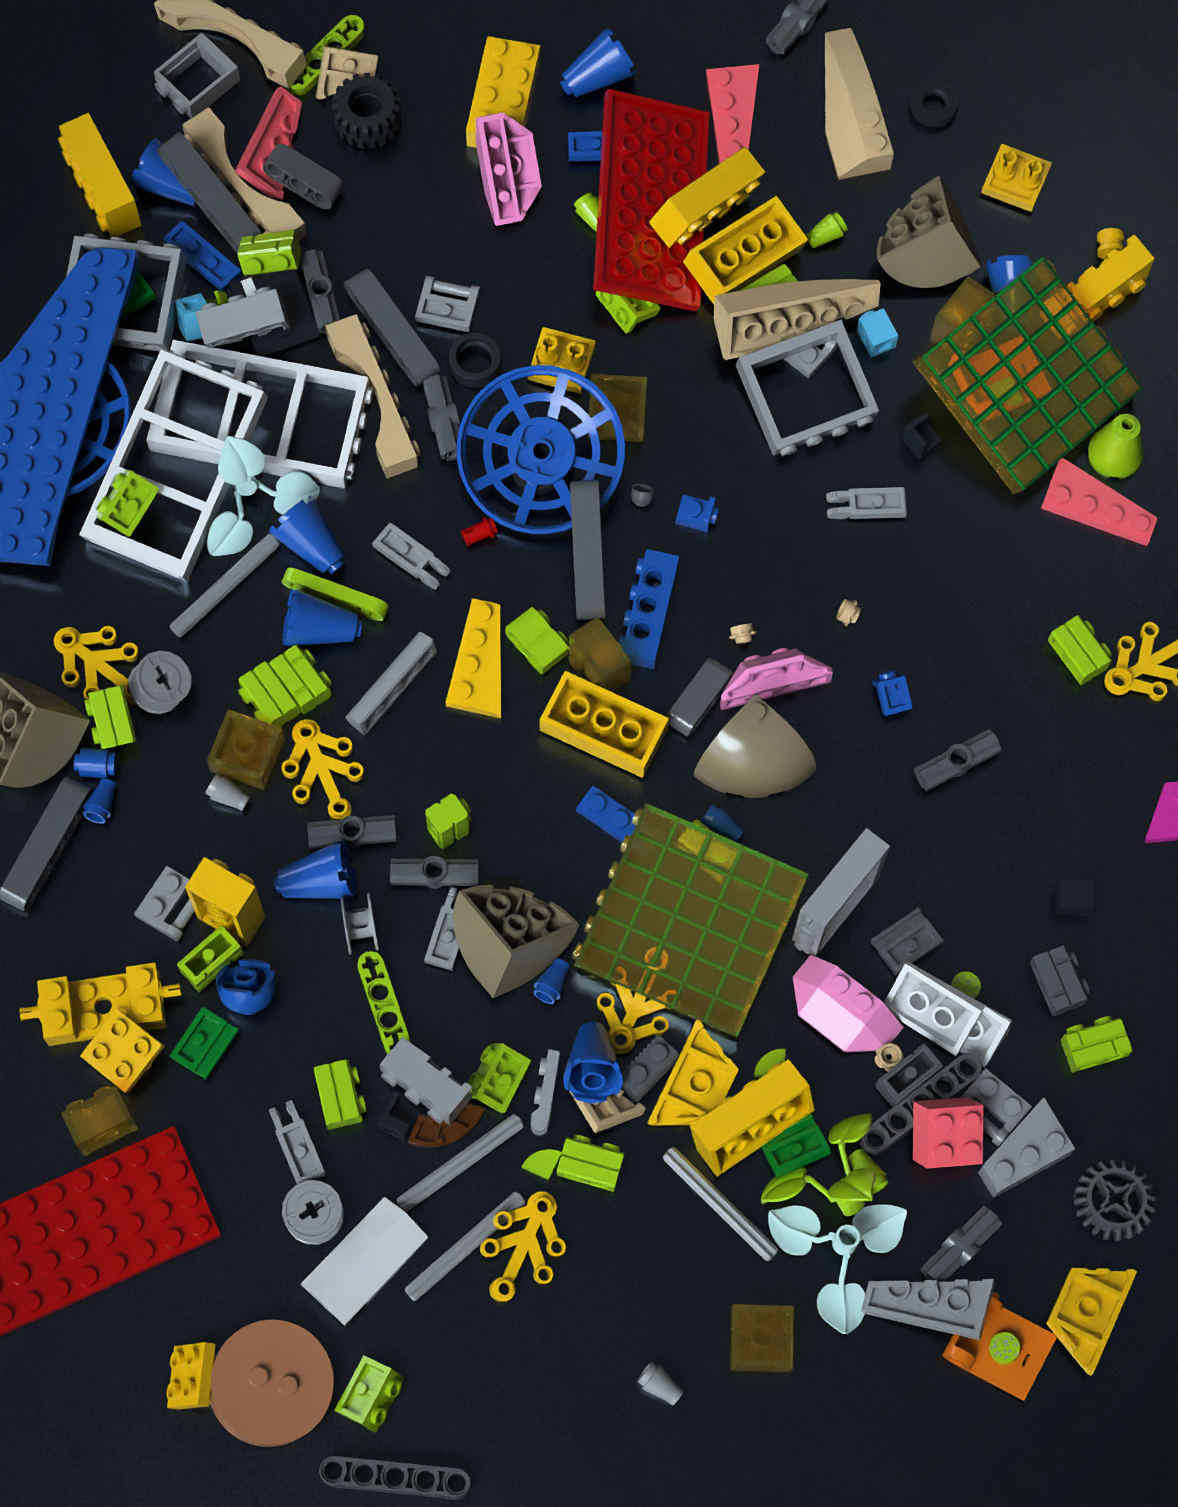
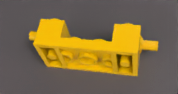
[19,963,181,1046]

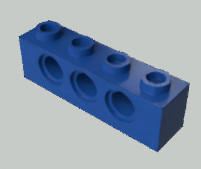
[617,549,679,669]

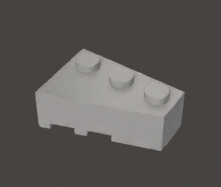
[195,287,291,348]
[380,1037,472,1126]
[978,1097,1075,1198]

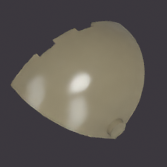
[877,176,981,288]
[0,672,90,788]
[694,694,816,798]
[453,885,579,998]

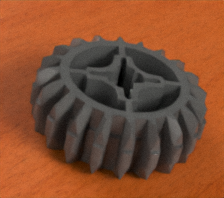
[1074,1159,1156,1241]

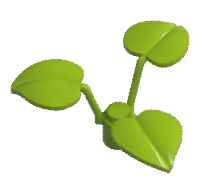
[761,1113,876,1216]

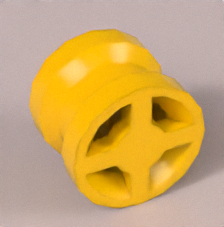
[1097,228,1125,260]

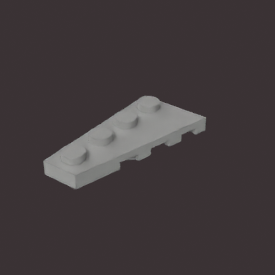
[861,1279,995,1340]

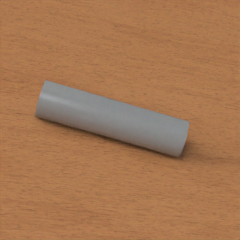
[346,632,437,735]

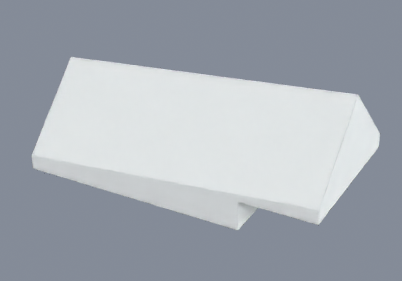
[884,961,1012,1067]
[301,1197,428,1326]

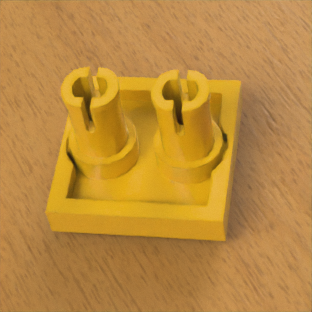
[981,144,1052,212]
[528,327,596,394]
[80,1009,165,1093]
[166,1342,216,1410]

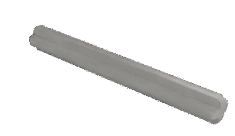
[170,534,279,637]
[396,1114,523,1212]
[663,1147,778,1261]
[405,1192,525,1301]

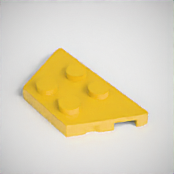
[648,1020,739,1126]
[1046,1268,1137,1375]

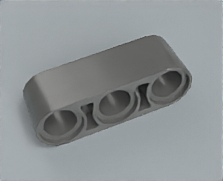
[263,144,344,209]
[666,657,735,738]

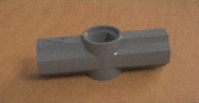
[765,0,830,55]
[300,249,340,334]
[423,375,460,461]
[914,729,1002,791]
[307,815,397,849]
[390,856,479,889]
[920,1206,1002,1282]

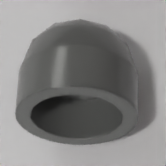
[631,484,654,507]

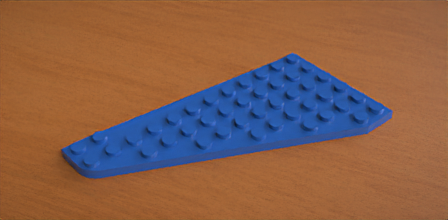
[0,248,139,566]

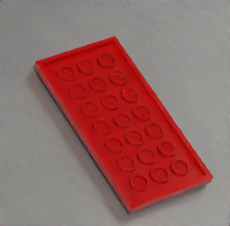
[593,89,709,311]
[0,1126,221,1336]

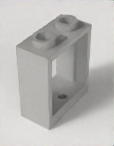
[154,33,240,118]

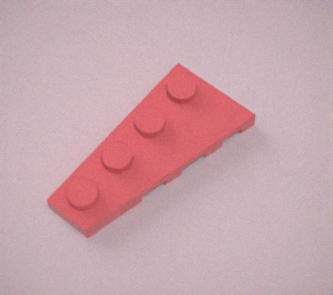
[706,64,759,164]
[234,86,302,202]
[1041,458,1157,546]

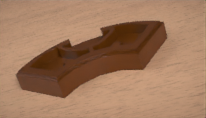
[408,1102,485,1148]

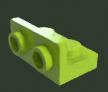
[596,291,661,334]
[96,469,159,537]
[467,1043,531,1113]
[334,1355,404,1432]

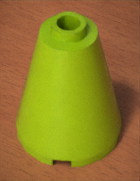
[1088,414,1144,479]

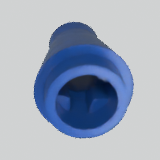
[83,778,117,824]
[700,804,745,843]
[533,958,570,1004]

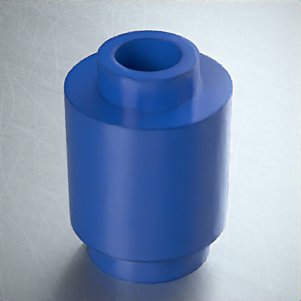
[74,748,117,778]

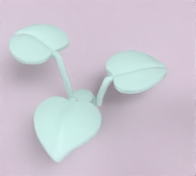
[207,436,320,556]
[768,1204,907,1334]

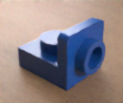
[675,495,719,532]
[872,670,913,716]

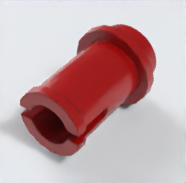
[460,517,498,547]

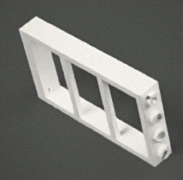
[146,340,373,488]
[80,349,268,582]

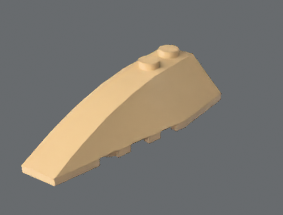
[825,28,894,180]
[714,279,881,360]

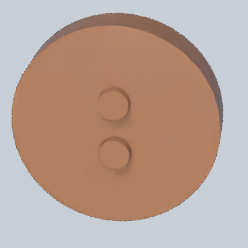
[209,1320,334,1447]

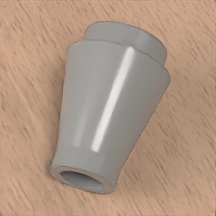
[205,774,251,811]
[637,1362,684,1405]

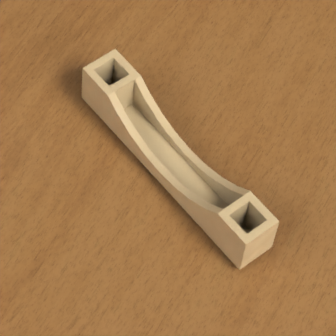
[154,0,307,89]
[182,107,307,241]
[325,314,420,478]

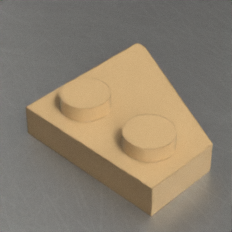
[316,46,378,99]
[570,1090,645,1133]

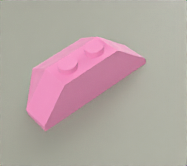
[476,112,542,226]
[720,648,833,710]
[792,955,904,1052]

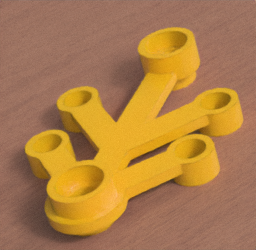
[1104,622,1178,701]
[54,626,139,705]
[282,719,364,820]
[597,947,680,1055]
[480,1192,566,1302]

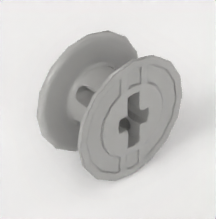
[128,651,191,714]
[340,893,379,955]
[282,1180,344,1245]

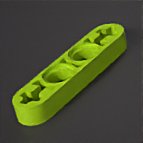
[288,15,365,96]
[281,567,389,621]
[357,951,411,1055]

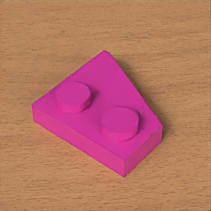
[1145,782,1178,843]

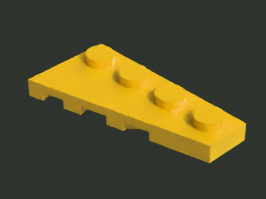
[445,598,501,718]

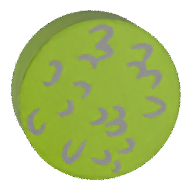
[951,972,981,999]
[989,1332,1020,1365]

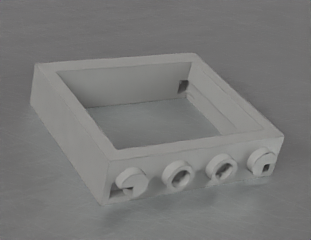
[66,234,187,353]
[736,320,879,456]
[792,828,890,957]

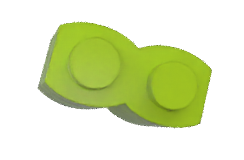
[505,607,569,675]

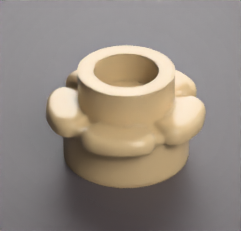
[836,599,860,626]
[729,623,757,644]
[875,1042,904,1071]

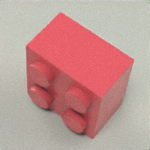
[913,1097,984,1168]

